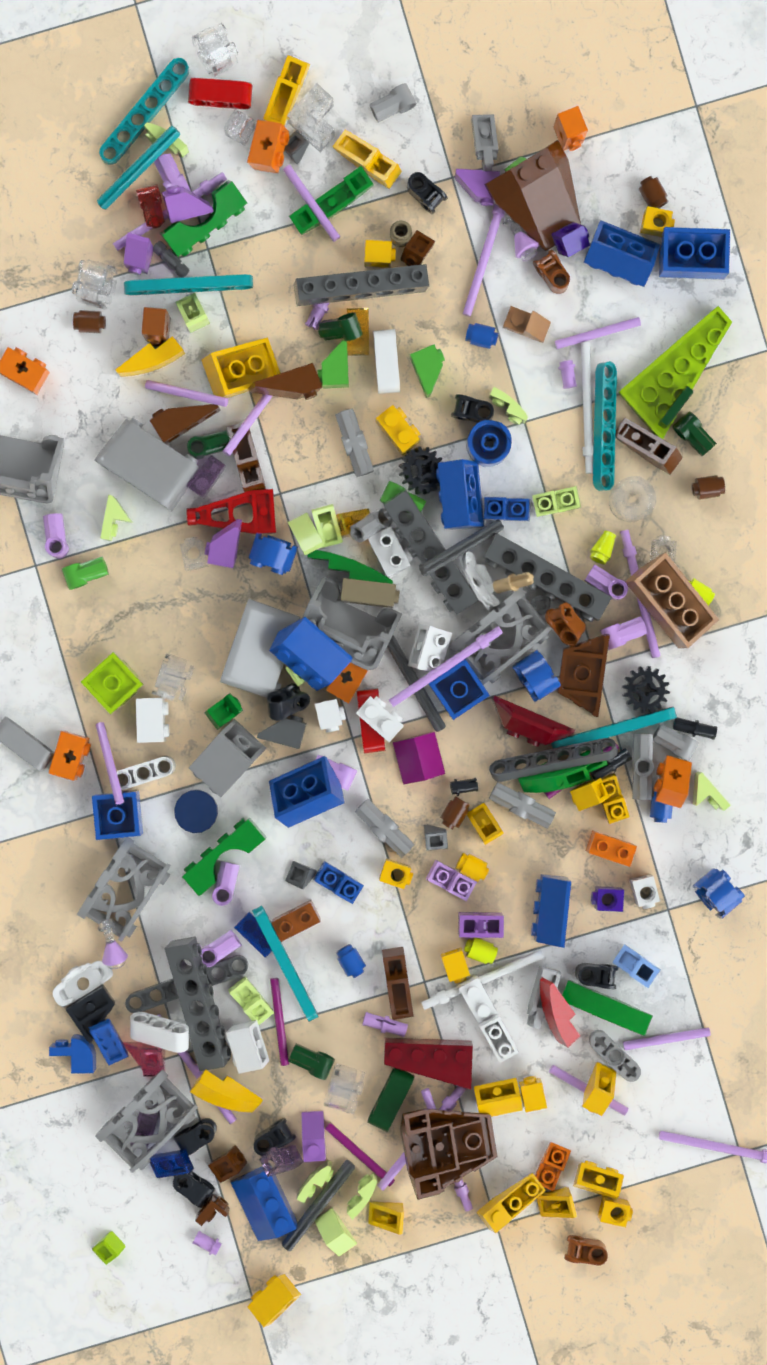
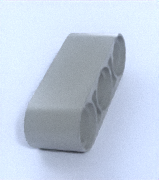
[0,716,55,772]

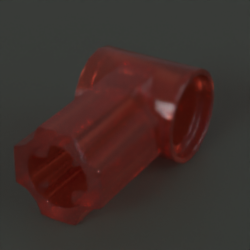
[136,184,165,229]

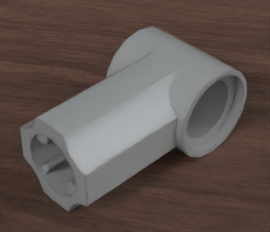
[370,83,417,123]
[350,508,392,543]
[653,724,699,761]

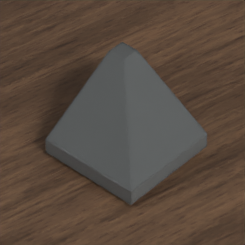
[284,131,309,164]
[424,824,448,851]
[285,861,317,890]

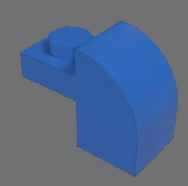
[49,1034,96,1074]

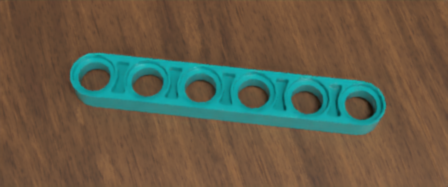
[99,58,189,165]
[124,274,253,295]
[593,361,617,491]
[551,707,677,749]
[252,905,319,1022]

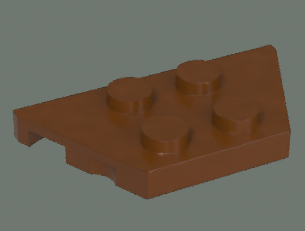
[557,634,610,717]

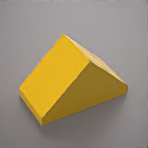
[467,802,504,845]
[537,1187,577,1218]
[368,1201,404,1235]

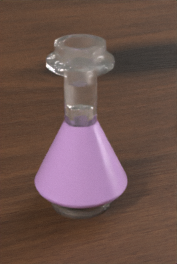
[502,214,539,261]
[98,919,128,969]

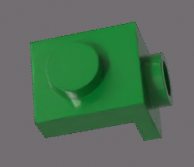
[204,693,243,730]

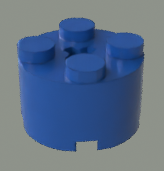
[466,420,512,467]
[248,533,298,575]
[512,650,561,702]
[693,868,745,919]

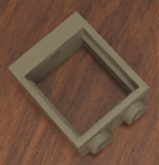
[341,578,400,608]

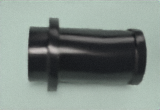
[450,777,478,796]

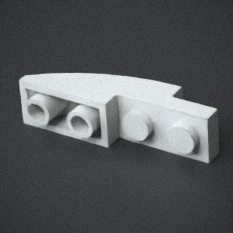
[457,975,519,1063]

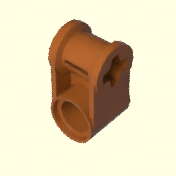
[533,249,570,294]
[545,603,586,646]
[564,1235,608,1266]

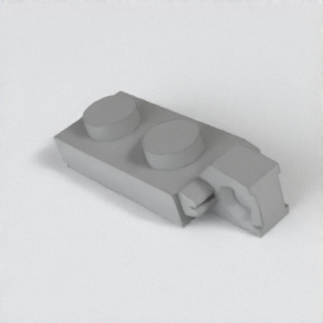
[471,114,498,171]
[527,966,561,1029]

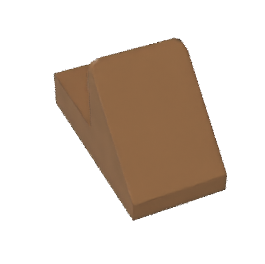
[503,306,551,343]

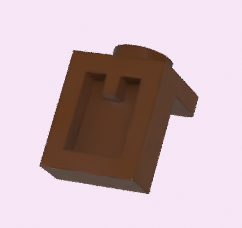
[400,230,435,266]
[208,1145,247,1183]
[195,1194,230,1226]

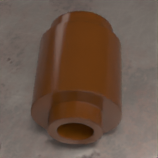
[639,176,669,208]
[73,310,106,333]
[692,475,725,500]
[440,796,470,830]

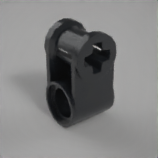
[407,172,448,215]
[451,394,494,423]
[267,683,310,721]
[575,963,618,989]
[173,1118,217,1157]
[254,1118,296,1156]
[173,1167,215,1208]

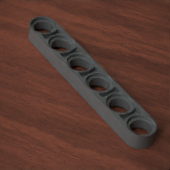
[489,738,618,782]
[125,955,248,1013]

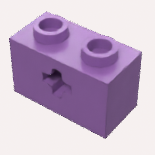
[458,912,504,938]

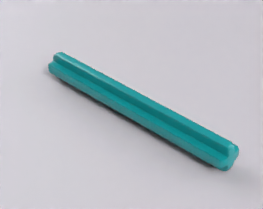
[97,126,180,209]

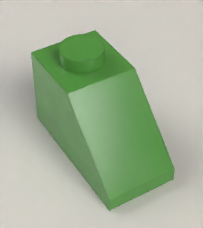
[317,340,349,389]
[410,344,445,398]

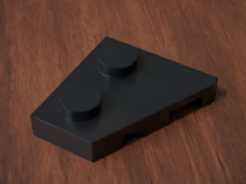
[66,984,115,1043]

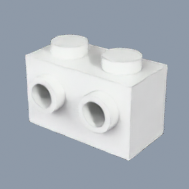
[368,526,412,578]
[408,624,452,672]
[356,696,404,742]
[136,698,170,743]
[315,699,346,733]
[226,1020,270,1074]

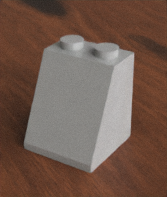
[189,719,266,797]

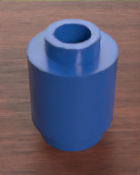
[465,323,499,349]
[650,791,673,823]
[336,944,366,978]

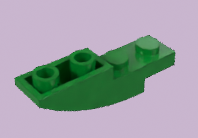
[518,750,607,793]

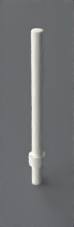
[581,342,594,474]
[421,950,544,1010]

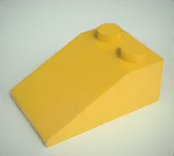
[201,337,280,398]

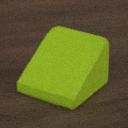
[92,1231,125,1265]

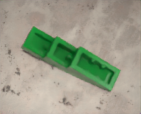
[307,550,393,584]
[562,980,653,1036]

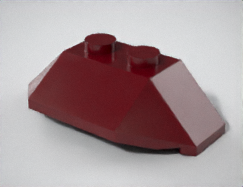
[492,695,575,747]

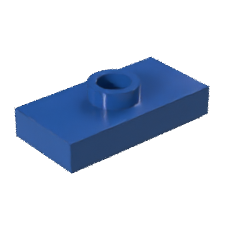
[89,1018,129,1066]

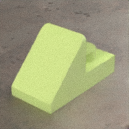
[100,495,133,541]
[312,504,343,548]
[693,771,731,811]

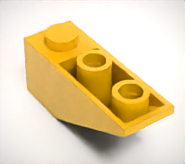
[476,1173,546,1233]

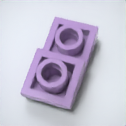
[426,860,477,901]

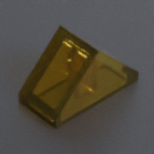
[336,508,370,538]

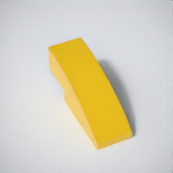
[263,55,310,126]
[332,129,402,189]
[115,336,186,377]
[190,1069,263,1113]

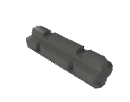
[153,241,190,278]

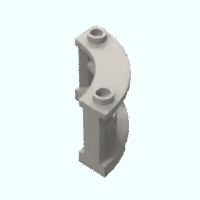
[449,587,552,685]
[77,837,171,942]
[95,1069,198,1173]

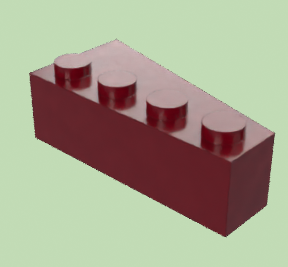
[384,1038,473,1090]

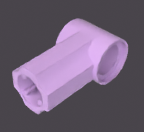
[154,153,191,191]
[43,513,69,559]
[584,565,628,600]
[600,616,647,650]
[316,755,357,791]
[212,861,240,906]
[201,929,242,967]

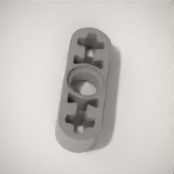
[589,1030,641,1082]

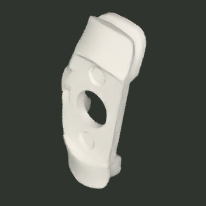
[458,552,500,611]
[53,961,113,1007]

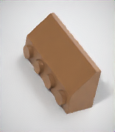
[625,552,719,648]

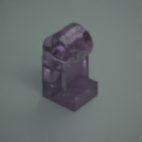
[186,455,226,499]
[130,1106,160,1149]
[259,1145,303,1177]

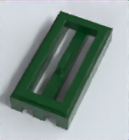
[658,386,694,429]

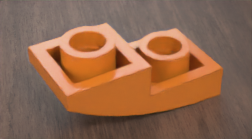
[535,1142,571,1191]

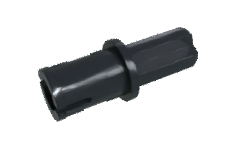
[673,717,717,740]
[590,748,632,780]

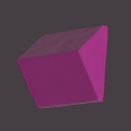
[393,732,445,785]

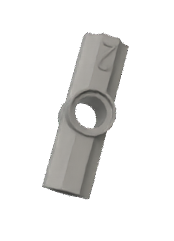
[335,409,374,477]
[631,734,654,800]
[489,782,556,829]
[355,799,414,858]

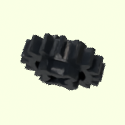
[399,446,442,495]
[622,666,670,713]

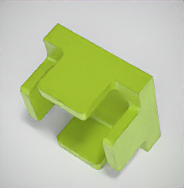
[81,652,144,714]

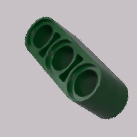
[367,1068,415,1132]

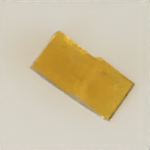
[347,308,369,356]

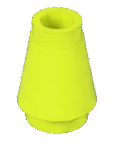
[590,530,616,565]

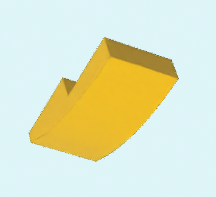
[601,773,630,824]

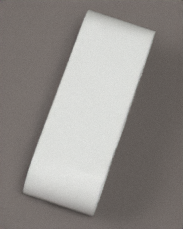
[373,329,400,394]
[117,756,176,790]
[130,1012,189,1053]

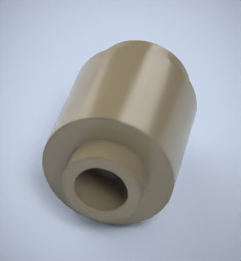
[390,220,412,247]

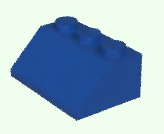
[583,220,661,287]
[659,227,730,279]
[436,459,485,530]
[269,617,353,691]
[269,756,345,828]
[531,874,571,948]
[230,1163,298,1241]

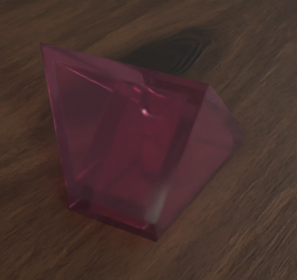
[123,1042,166,1077]

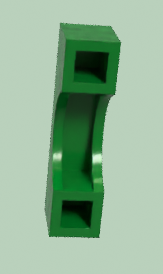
[159,180,247,257]
[182,818,267,896]

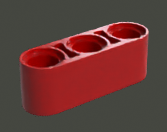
[188,78,253,109]
[357,688,386,754]

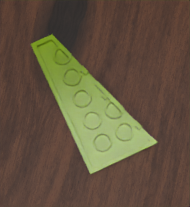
[618,306,732,439]

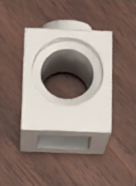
[629,874,660,909]

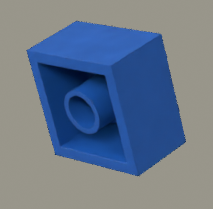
[428,659,490,720]
[92,790,143,840]

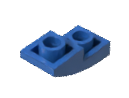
[484,497,530,521]
[313,861,364,904]

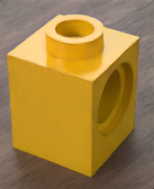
[640,206,675,237]
[364,240,396,268]
[570,777,609,811]
[379,858,414,889]
[441,947,470,984]
[519,1076,547,1113]
[598,1195,633,1228]

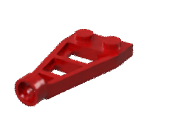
[187,489,276,535]

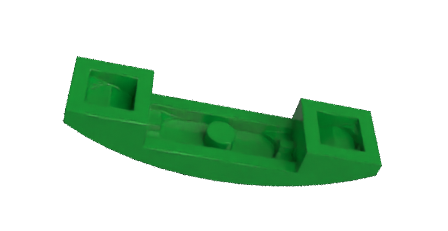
[289,166,374,235]

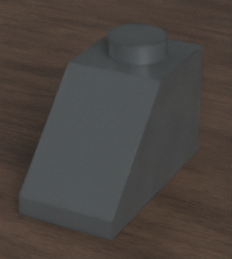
[257,715,307,749]

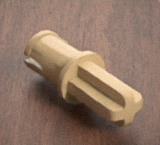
[493,572,534,594]

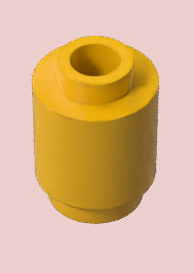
[455,853,489,882]

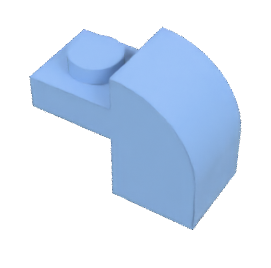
[612,944,661,988]

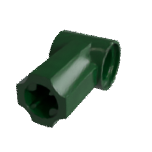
[318,312,363,341]
[673,411,717,457]
[187,430,230,459]
[288,1043,335,1080]

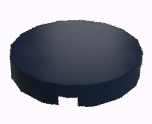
[174,790,218,833]

